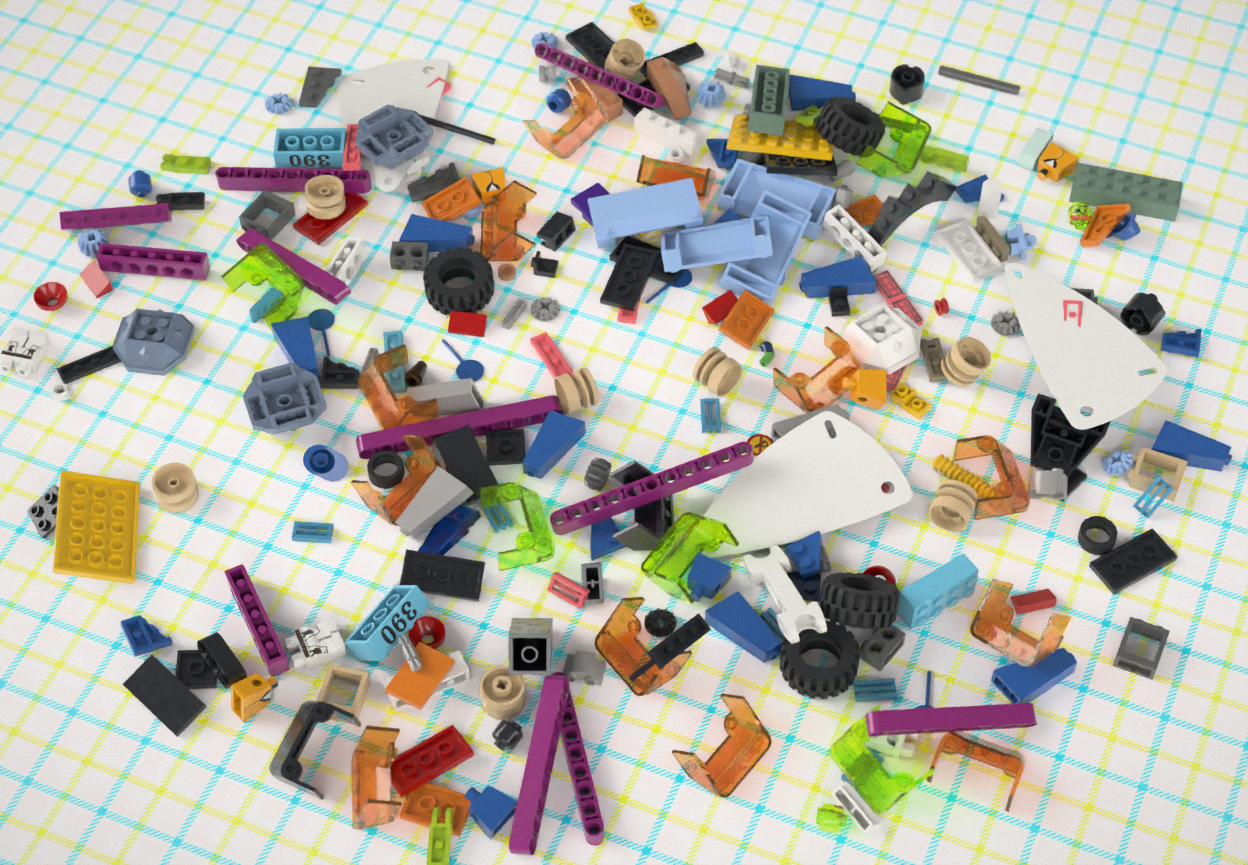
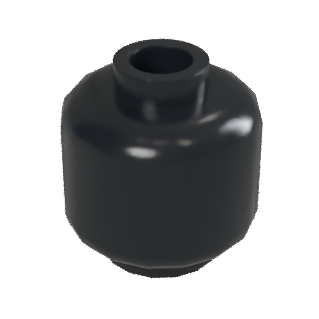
[492,718,523,751]

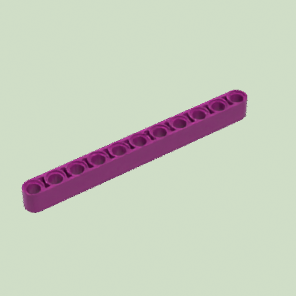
[355,395,563,459]
[550,441,754,535]

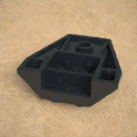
[1030,393,1111,478]

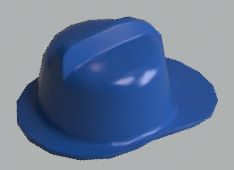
[1105,212,1141,241]
[303,444,349,482]

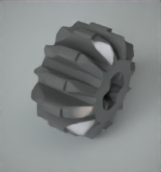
[584,457,612,491]

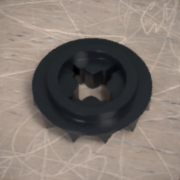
[644,607,677,637]

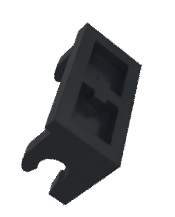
[536,211,576,252]

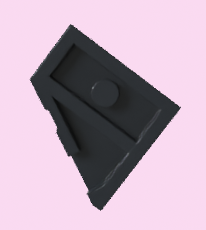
[320,356,360,389]

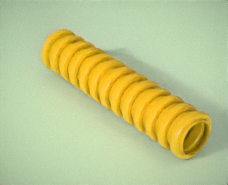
[932,454,1005,508]

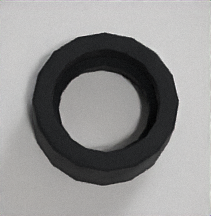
[367,451,405,489]
[1078,516,1118,555]

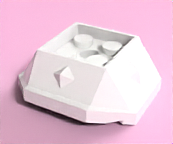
[840,304,922,375]

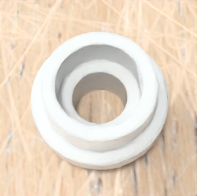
[667,148,685,164]
[51,383,71,401]

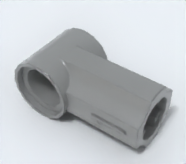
[834,184,854,209]

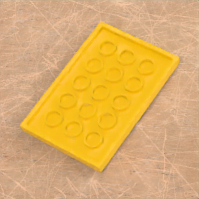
[727,114,834,161]
[52,470,140,584]

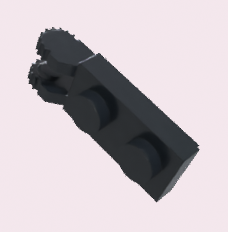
[156,192,206,210]

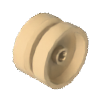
[305,175,346,219]
[151,462,199,513]
[479,666,526,720]

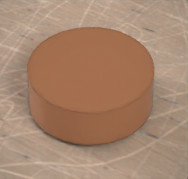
[498,264,516,282]

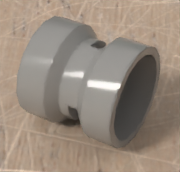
[539,66,556,82]

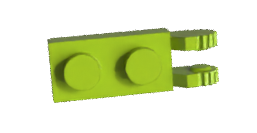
[796,105,823,126]
[920,145,969,172]
[160,153,212,175]
[426,807,453,865]

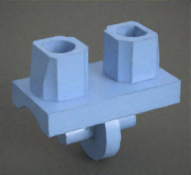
[1005,224,1037,260]

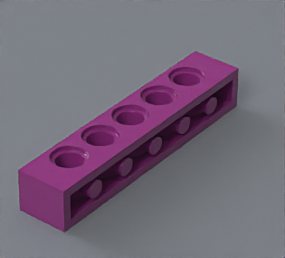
[59,203,172,231]
[96,243,210,281]
[224,564,290,677]

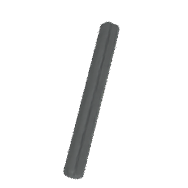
[938,65,1020,96]

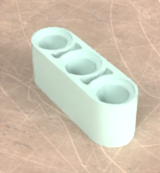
[1017,128,1054,170]

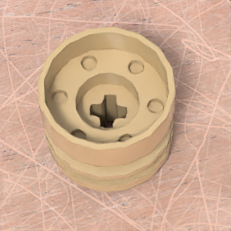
[604,38,646,81]
[941,336,991,387]
[692,347,743,397]
[554,367,599,415]
[928,480,978,532]

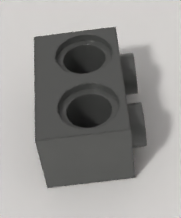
[389,241,429,271]
[860,625,906,672]

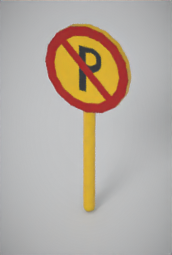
[743,434,774,457]

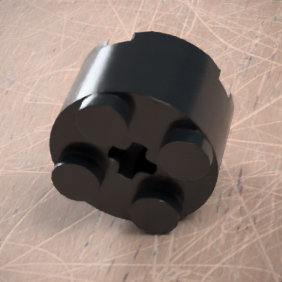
[889,64,925,105]
[1120,293,1166,336]

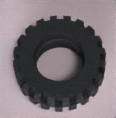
[816,96,885,157]
[423,247,494,316]
[819,572,900,629]
[780,621,860,700]

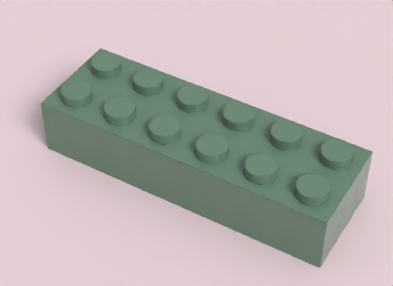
[748,64,790,136]
[1069,162,1183,222]

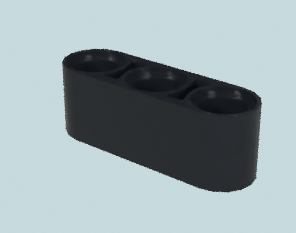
[197,632,247,689]

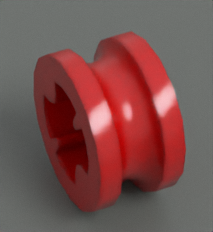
[934,298,949,316]

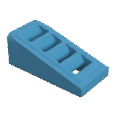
[249,287,285,323]

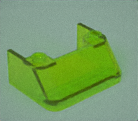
[856,101,932,178]
[221,244,304,333]
[480,482,555,571]
[641,512,739,604]
[829,704,935,814]

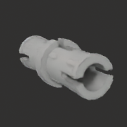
[714,68,750,88]

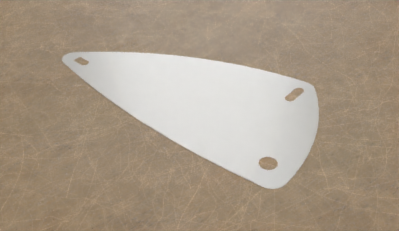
[338,59,449,192]
[1004,263,1168,430]
[683,411,913,560]

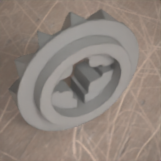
[531,297,560,321]
[991,311,1020,336]

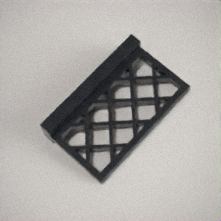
[629,613,711,682]

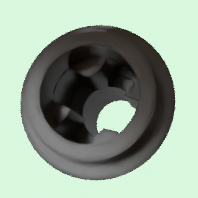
[405,361,427,387]

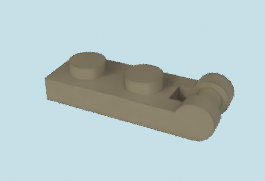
[975,216,1010,263]
[920,338,948,382]

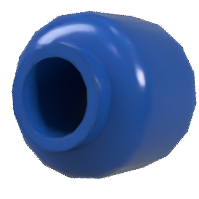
[546,88,572,114]
[128,170,152,198]

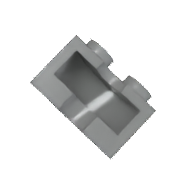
[1027,468,1068,500]
[563,650,606,686]

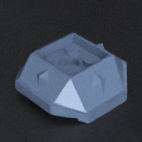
[355,104,434,169]
[112,308,196,376]
[243,362,327,435]

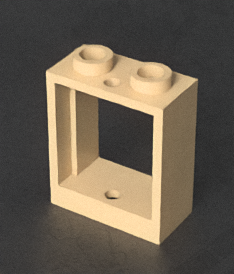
[1127,447,1188,502]
[316,664,371,724]

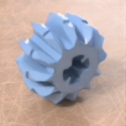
[697,81,726,108]
[77,228,109,258]

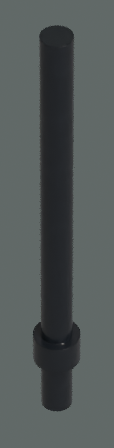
[397,107,496,145]

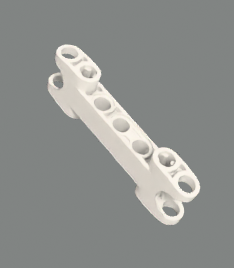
[743,545,827,644]

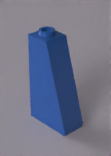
[788,75,856,111]
[399,214,475,252]
[799,255,877,298]
[271,317,320,379]
[522,410,586,479]
[1151,420,1233,472]
[705,591,782,663]
[991,647,1077,704]

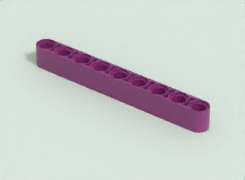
[534,43,665,109]
[215,167,372,193]
[236,228,351,305]
[551,672,604,846]
[509,675,569,855]
[865,703,1037,736]

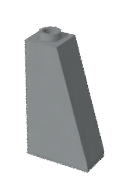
[404,378,484,415]
[771,404,850,441]
[395,466,474,539]

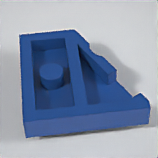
[706,139,739,168]
[955,174,1004,203]
[1160,329,1202,358]
[590,517,626,561]
[785,531,822,580]
[120,615,172,657]

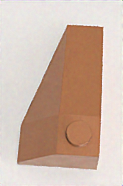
[647,57,691,120]
[567,76,623,130]

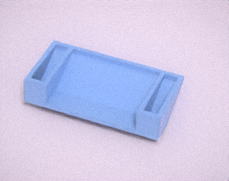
[717,159,837,241]
[587,178,703,249]
[718,190,813,302]
[661,215,773,273]

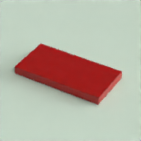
[293,192,368,246]
[380,725,475,798]

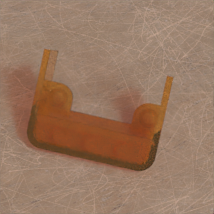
[522,77,609,159]
[636,154,717,201]
[480,180,537,261]
[773,326,862,413]
[358,344,439,430]
[350,434,443,526]
[953,435,1030,520]
[970,578,1073,667]
[594,597,693,696]
[671,693,772,798]
[351,725,402,830]
[927,731,1027,812]

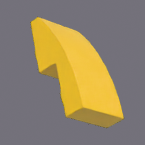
[628,2,658,31]
[889,383,932,419]

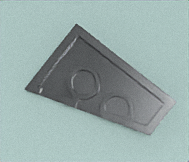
[299,66,342,108]
[407,162,460,202]

